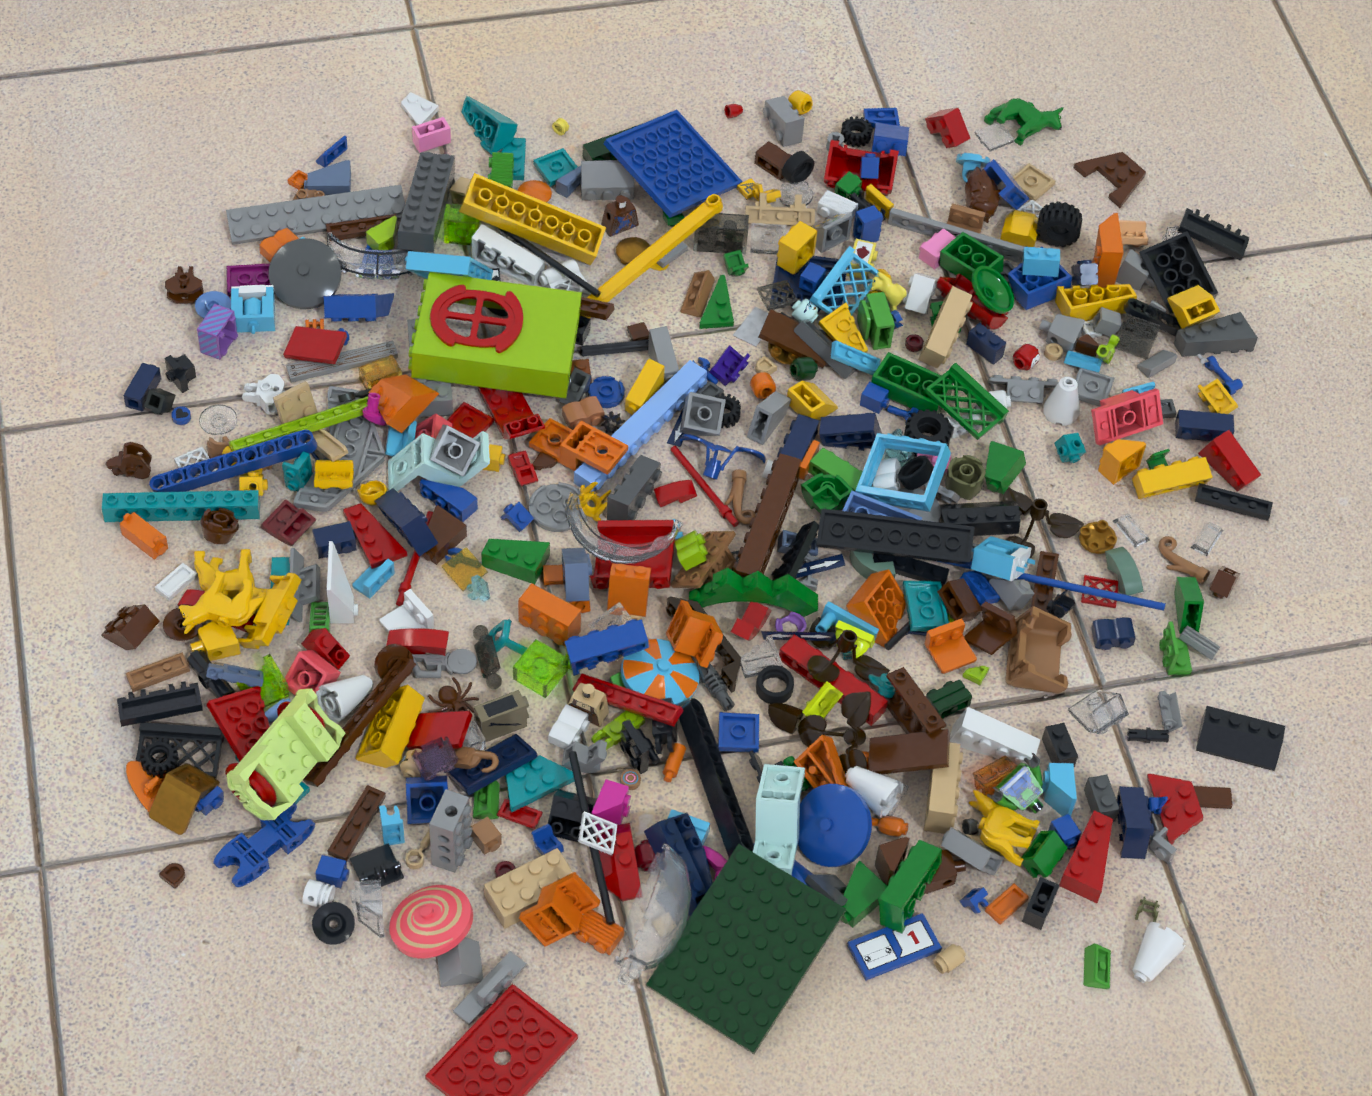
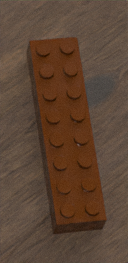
[732,453,802,577]

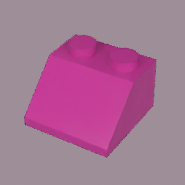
[591,779,631,832]

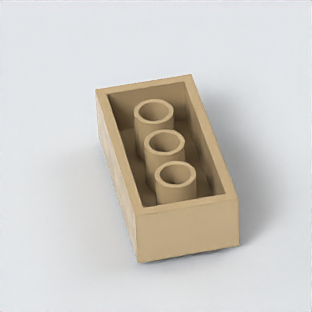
[918,286,973,369]
[924,742,963,834]
[484,848,573,929]

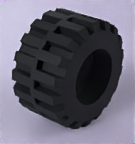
[1036,202,1083,247]
[904,409,952,457]

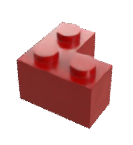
[925,107,971,148]

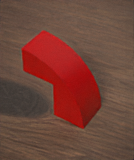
[731,602,772,641]

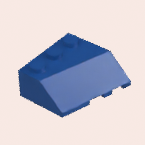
[1008,247,1072,310]
[324,293,394,322]

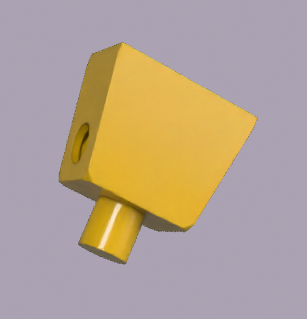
[190,621,241,661]

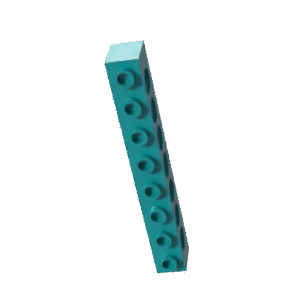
[102,490,260,522]

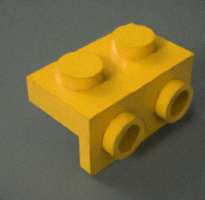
[1197,378,1238,414]
[314,460,354,489]

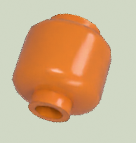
[750,372,776,399]

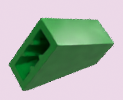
[985,441,1026,494]
[1174,577,1204,634]
[841,861,887,928]

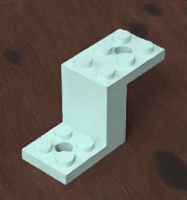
[388,431,490,491]
[753,764,805,876]

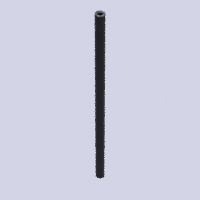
[496,227,601,298]
[568,751,615,925]

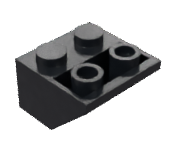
[548,789,597,842]

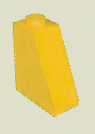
[625,359,665,415]

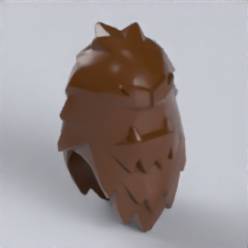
[965,167,1001,223]

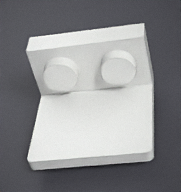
[380,589,434,632]

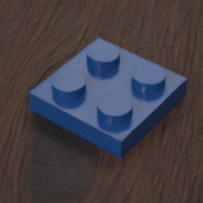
[718,712,759,753]

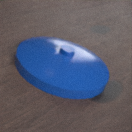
[798,784,872,867]

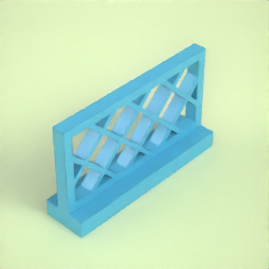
[809,246,879,315]

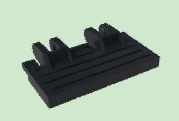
[1177,208,1250,261]
[117,681,203,727]

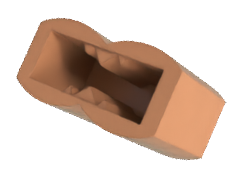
[562,396,605,430]

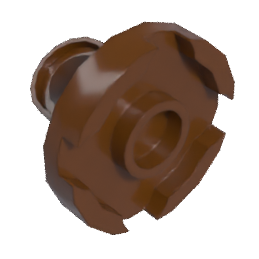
[374,644,414,680]

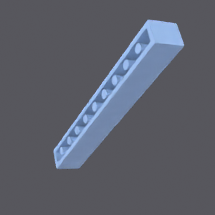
[574,360,707,492]

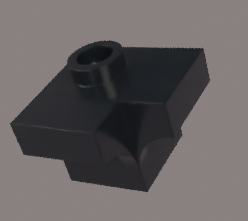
[164,354,196,393]

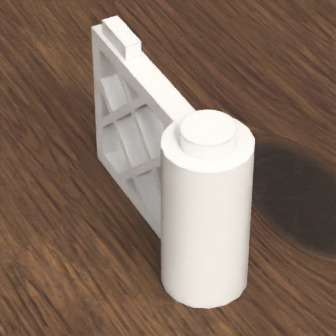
[539,259,591,295]

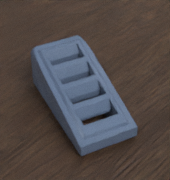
[556,166,581,198]
[777,530,818,556]

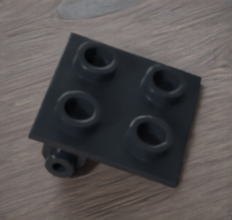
[350,843,404,893]

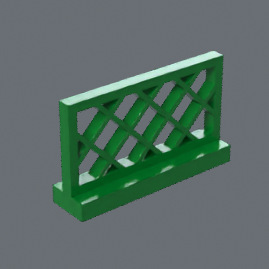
[924,362,1009,440]

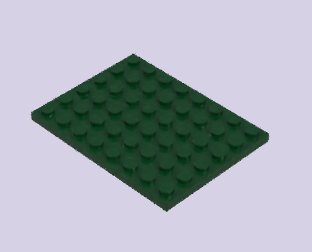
[646,844,846,1054]

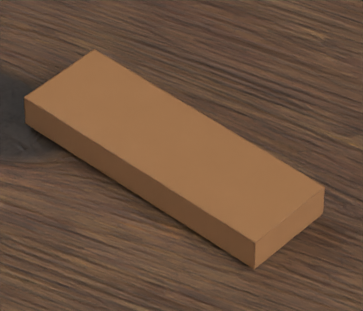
[125,652,190,692]

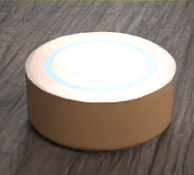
[620,769,641,790]

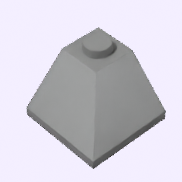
[430,425,480,477]

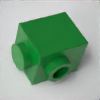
[834,171,862,200]

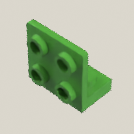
[1159,621,1192,675]

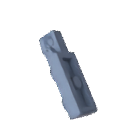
[206,663,264,687]

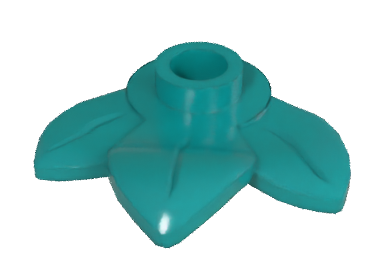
[868,673,895,698]

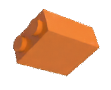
[607,563,651,617]

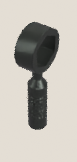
[338,388,372,403]

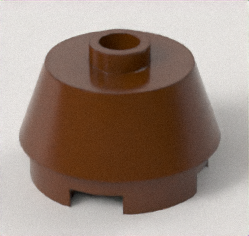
[201,508,239,544]

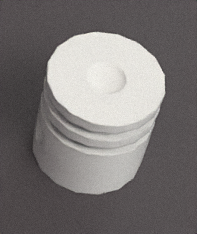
[303,879,335,907]

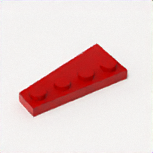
[343,503,408,569]

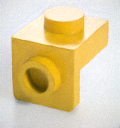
[752,183,781,203]

